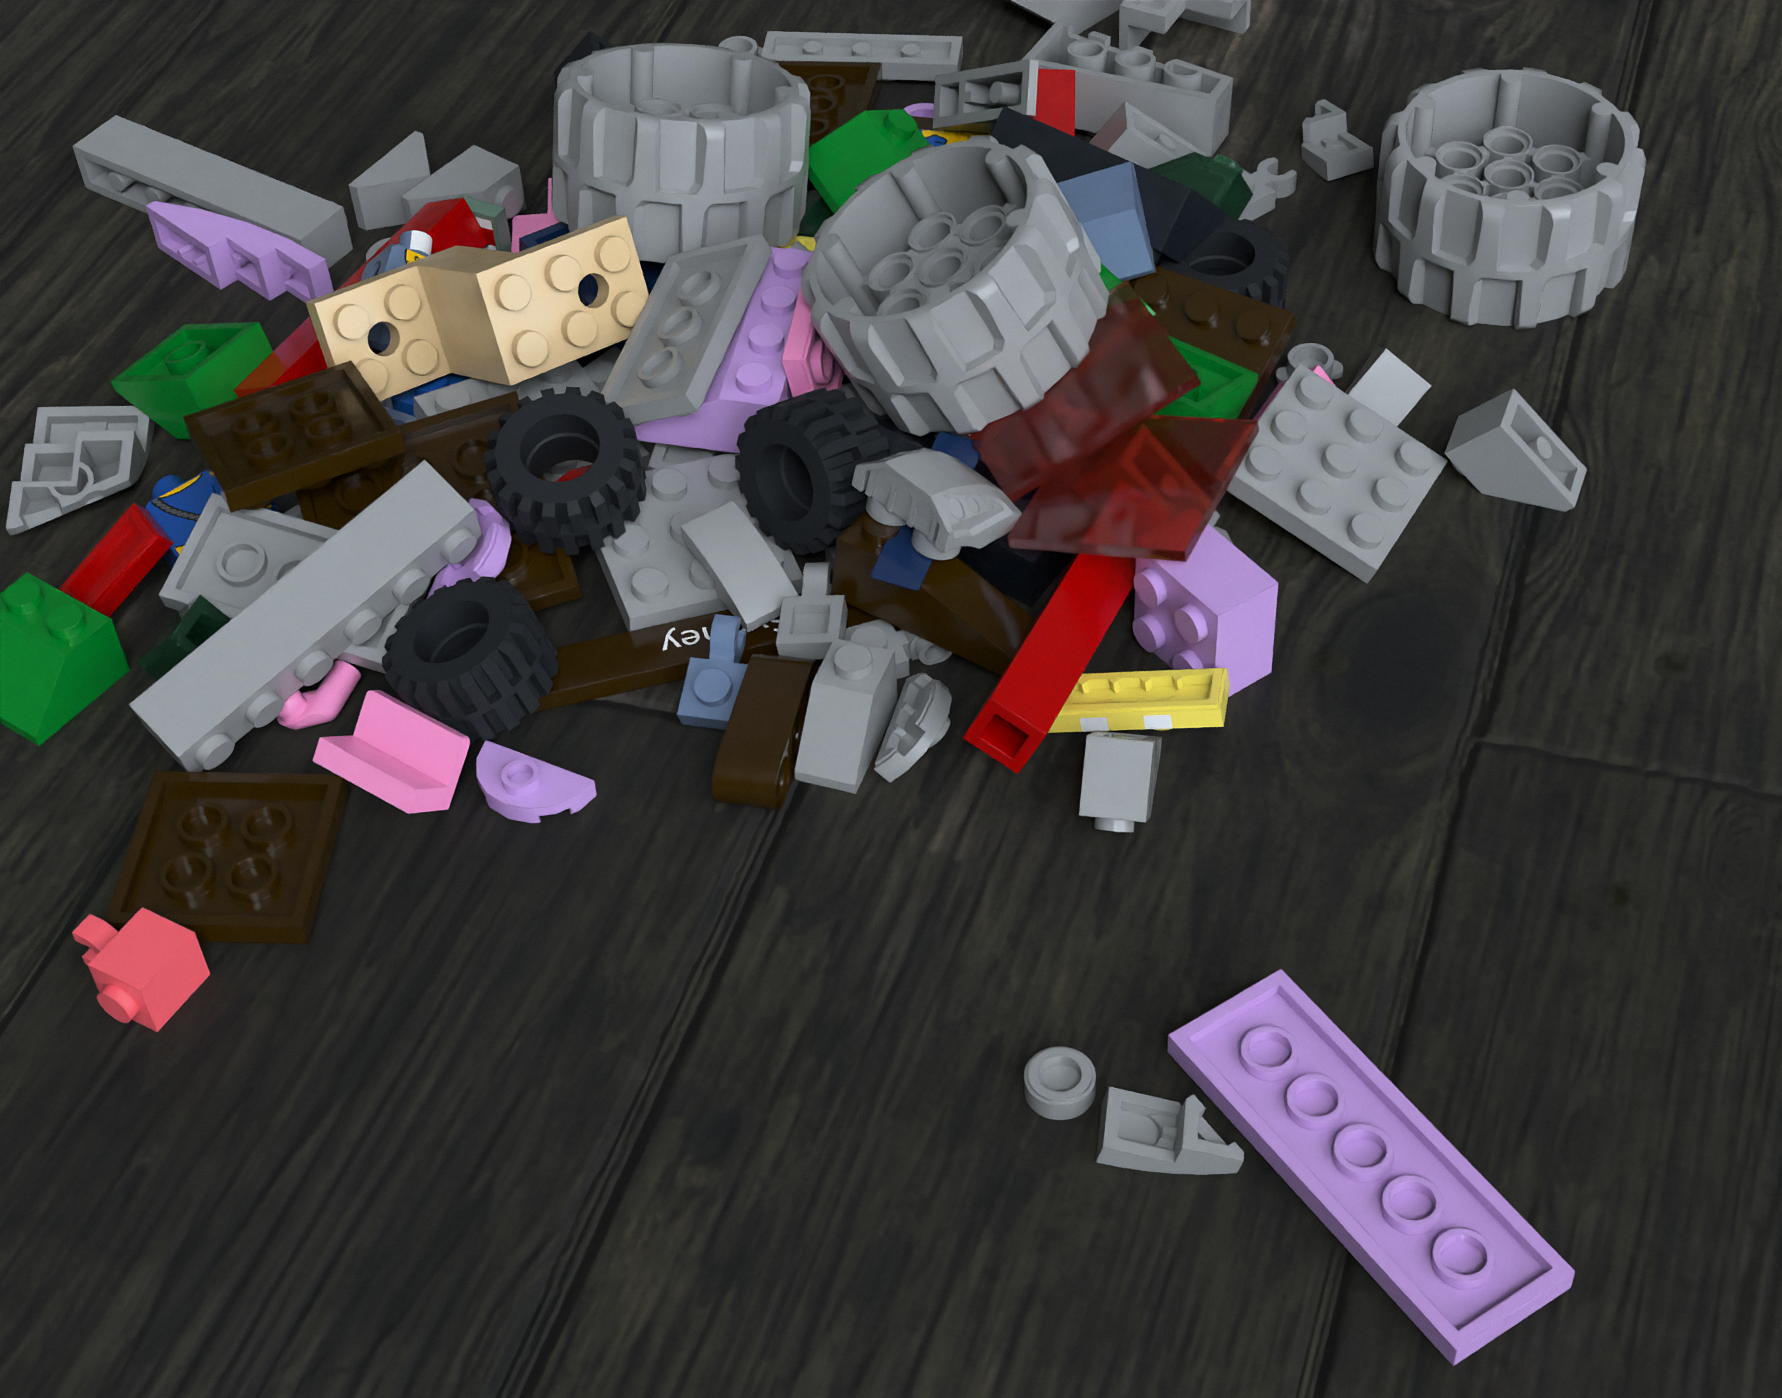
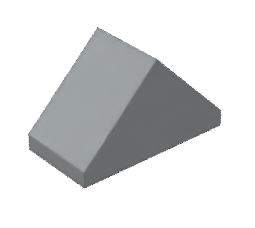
[349,131,432,230]
[1345,346,1432,427]

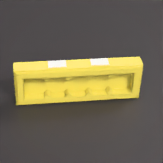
[1048,668,1230,733]

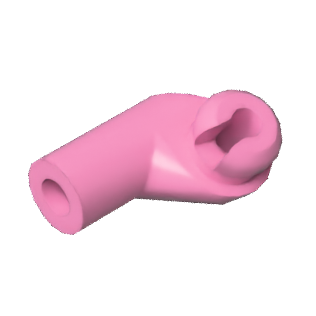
[277,660,362,730]

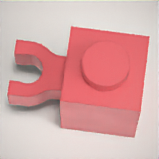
[72,907,210,1032]

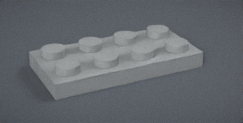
[601,234,772,426]
[159,493,436,674]

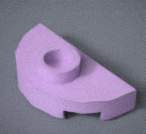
[427,498,512,598]
[476,740,597,823]

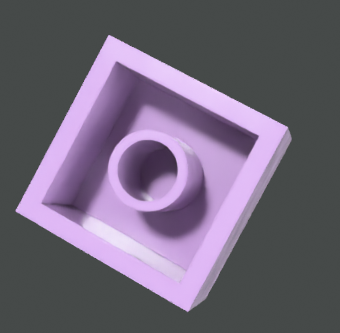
[1132,513,1278,697]

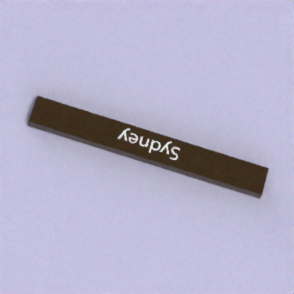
[533,593,901,713]

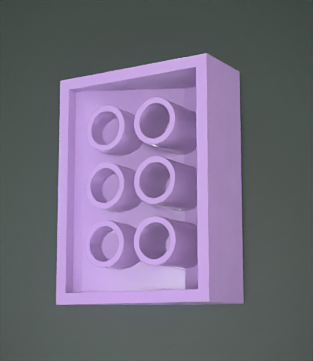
[634,247,813,454]

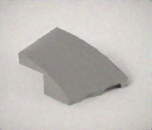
[6,406,155,535]

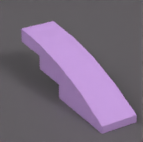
[146,201,334,303]

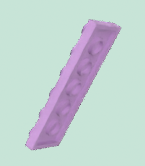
[1167,969,1575,1366]

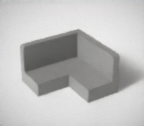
[1119,0,1251,50]

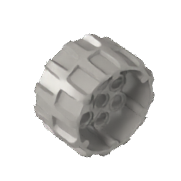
[552,43,811,263]
[1373,67,1647,330]
[801,135,1109,437]

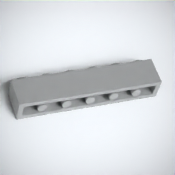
[72,115,353,269]
[129,460,482,772]

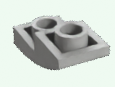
[680,500,799,632]

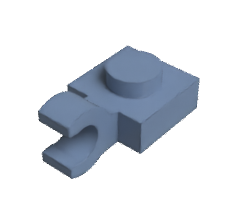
[677,614,748,730]

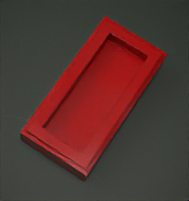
[58,503,173,617]

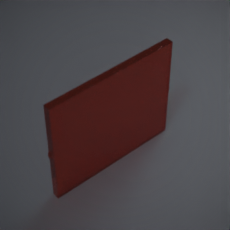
[969,280,1201,502]
[1007,411,1259,562]

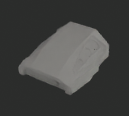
[852,448,1023,560]

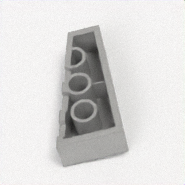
[1021,19,1233,157]

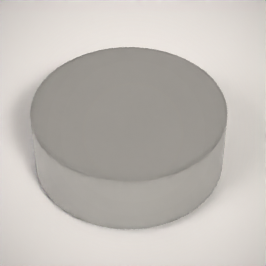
[1024,1046,1096,1120]

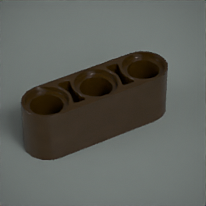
[712,652,819,811]

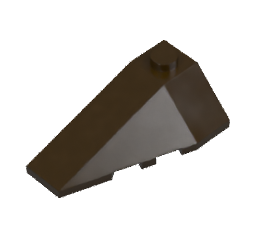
[831,510,1036,675]

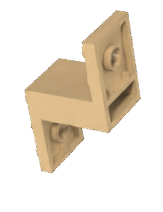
[306,215,649,401]

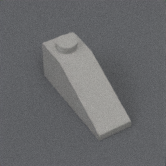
[933,59,1039,133]

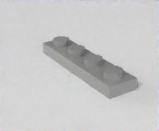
[761,31,963,84]

